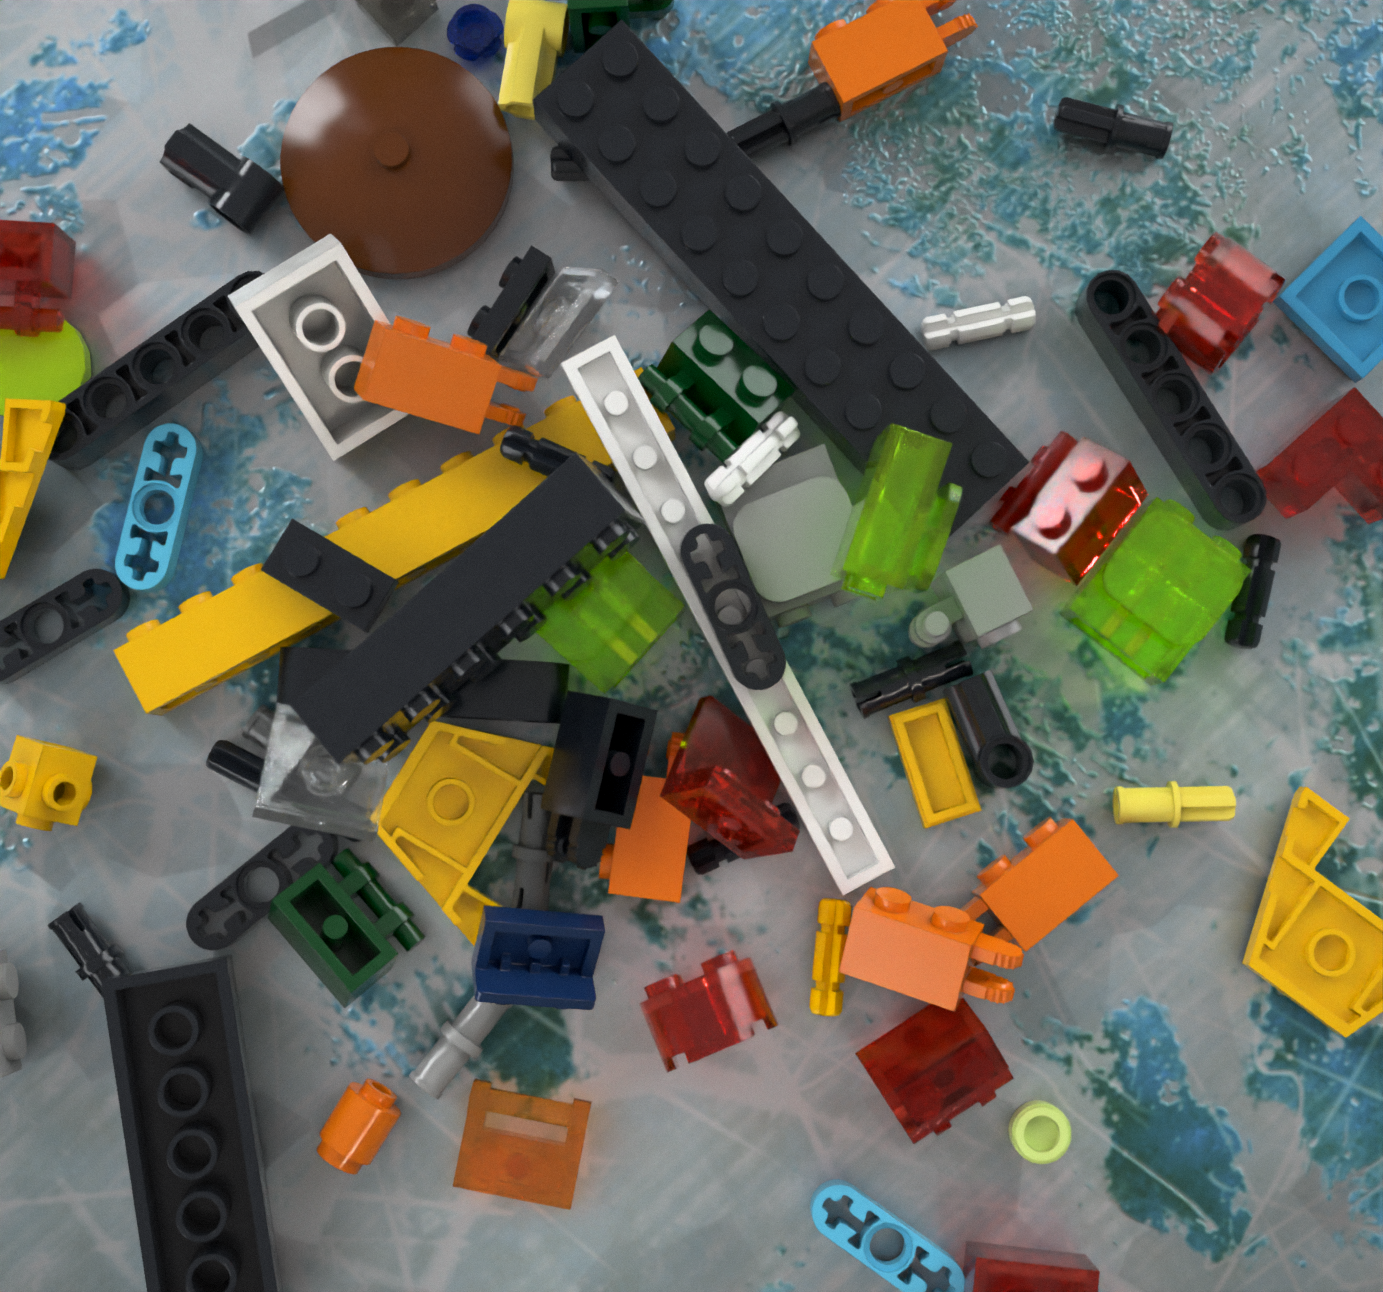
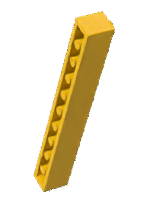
[113,367,676,716]

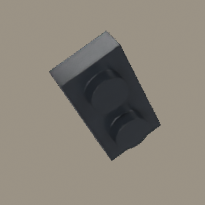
[467,245,555,362]
[261,518,399,633]

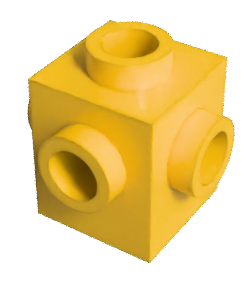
[0,735,97,831]

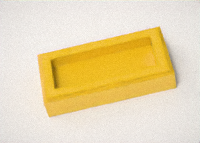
[887,698,982,829]

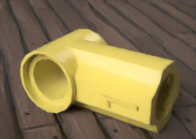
[498,0,570,120]

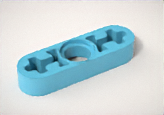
[115,423,203,593]
[810,1179,965,1292]

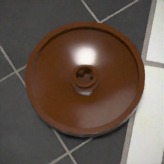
[280,47,514,280]

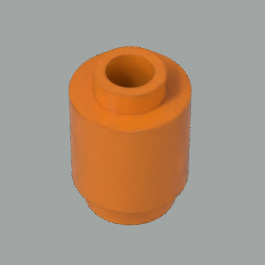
[316,1078,401,1175]

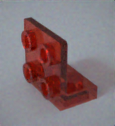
[660,695,800,860]

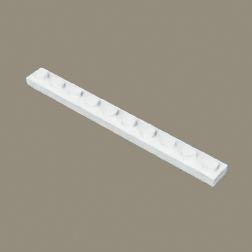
[561,335,895,896]

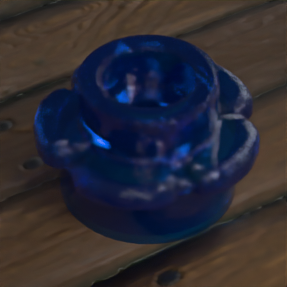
[447,4,504,62]

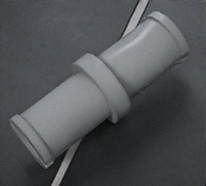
[409,996,513,1099]

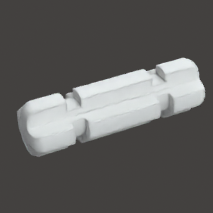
[921,296,1036,351]
[704,411,801,507]

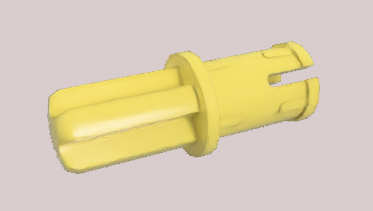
[1113,781,1236,828]

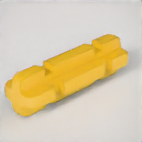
[809,898,852,1017]

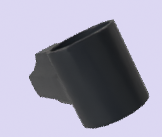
[160,123,285,236]
[942,670,1034,789]

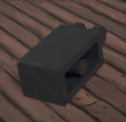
[540,690,658,870]

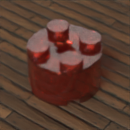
[1156,231,1287,376]
[639,950,779,1073]

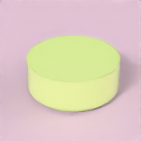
[1008,1100,1071,1164]

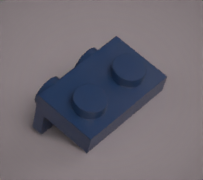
[471,905,605,1010]

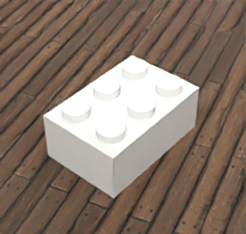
[228,234,409,461]

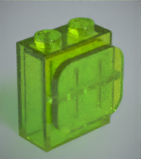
[830,423,962,601]
[1058,497,1252,686]
[536,552,685,697]

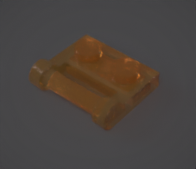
[452,1078,592,1210]

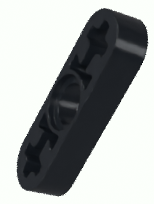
[679,523,786,690]
[0,569,130,684]
[186,820,339,950]

